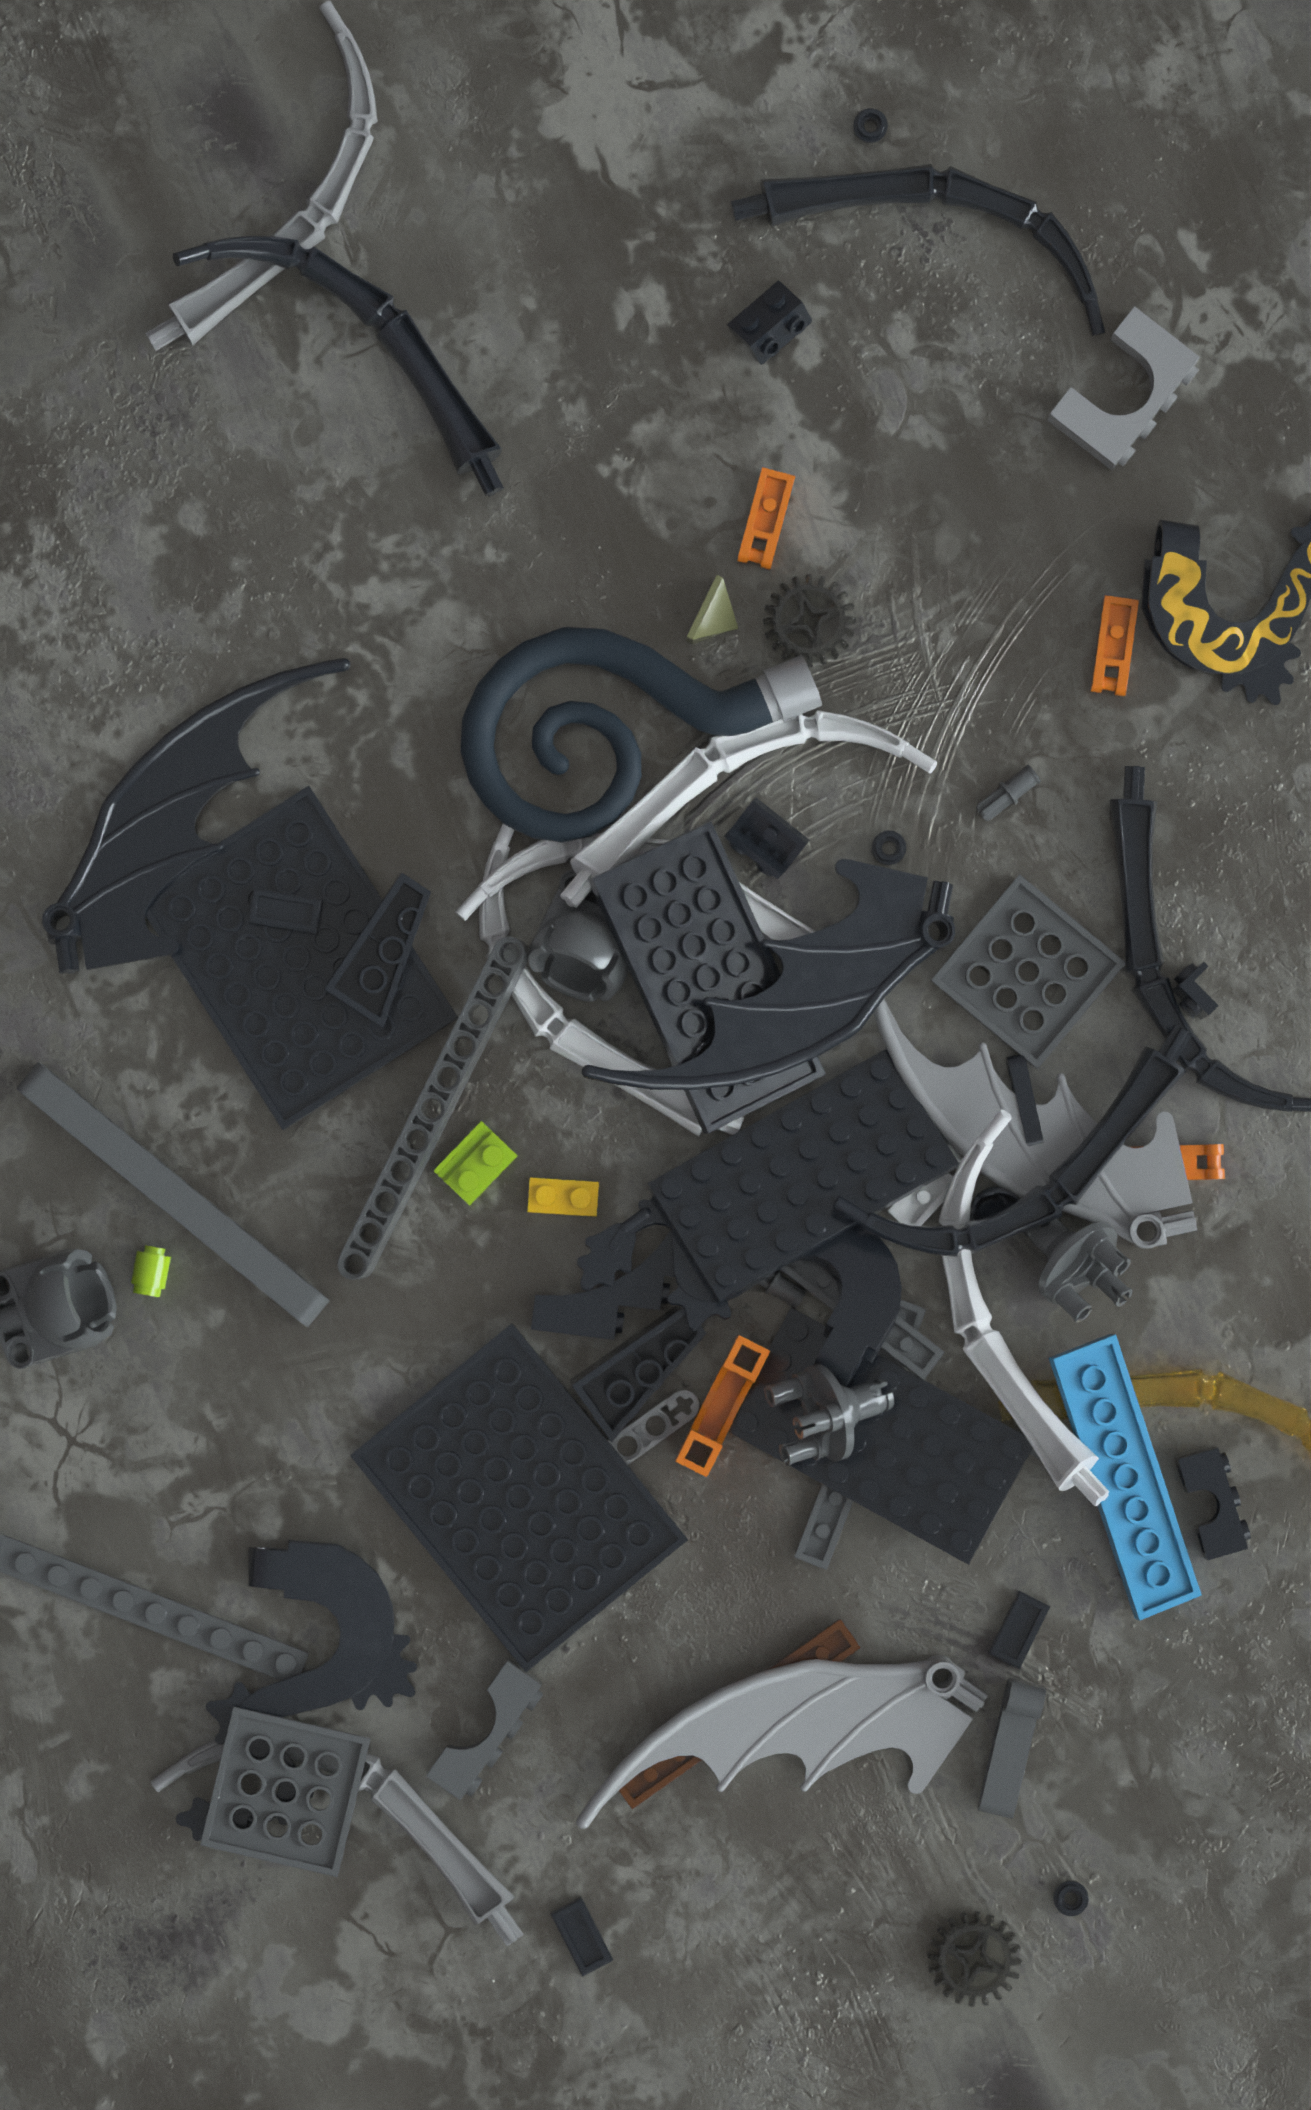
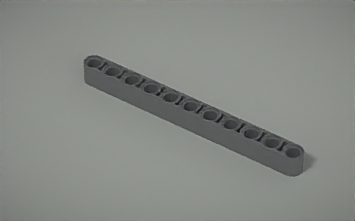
[337,936,529,1280]
[16,1062,330,1327]

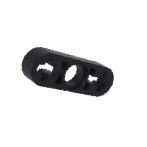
[1006,1054,1044,1147]

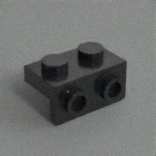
[727,280,812,365]
[724,797,810,879]
[1173,962,1219,1019]

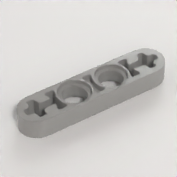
[608,1390,700,1465]

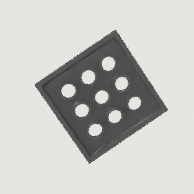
[931,874,1126,1069]
[200,1706,371,1877]

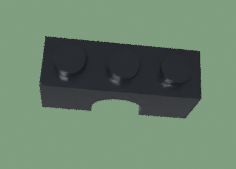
[1174,1447,1251,1560]

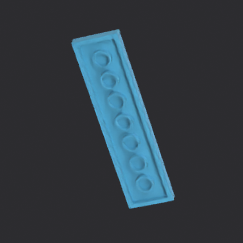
[1049,1333,1202,1621]

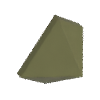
[686,575,738,644]

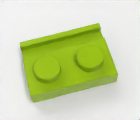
[434,1121,518,1206]

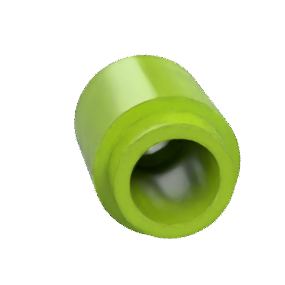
[131,1245,171,1297]

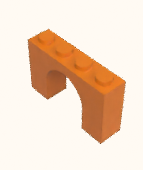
[675,1335,770,1477]

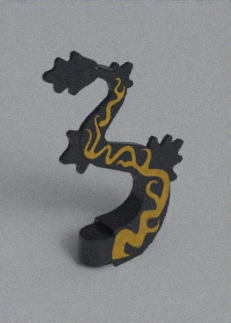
[1141,515,1311,705]

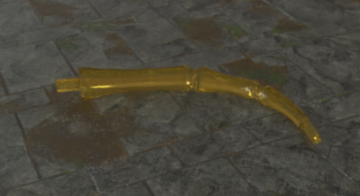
[997,1368,1311,1453]

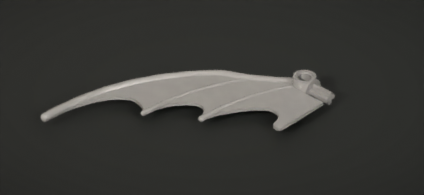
[874,998,1197,1249]
[576,1655,988,1829]

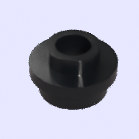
[853,108,888,143]
[872,830,906,865]
[1053,1881,1089,1916]

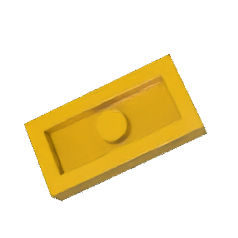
[528,1178,599,1217]

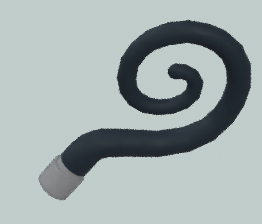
[460,627,822,843]

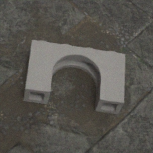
[1047,306,1200,470]

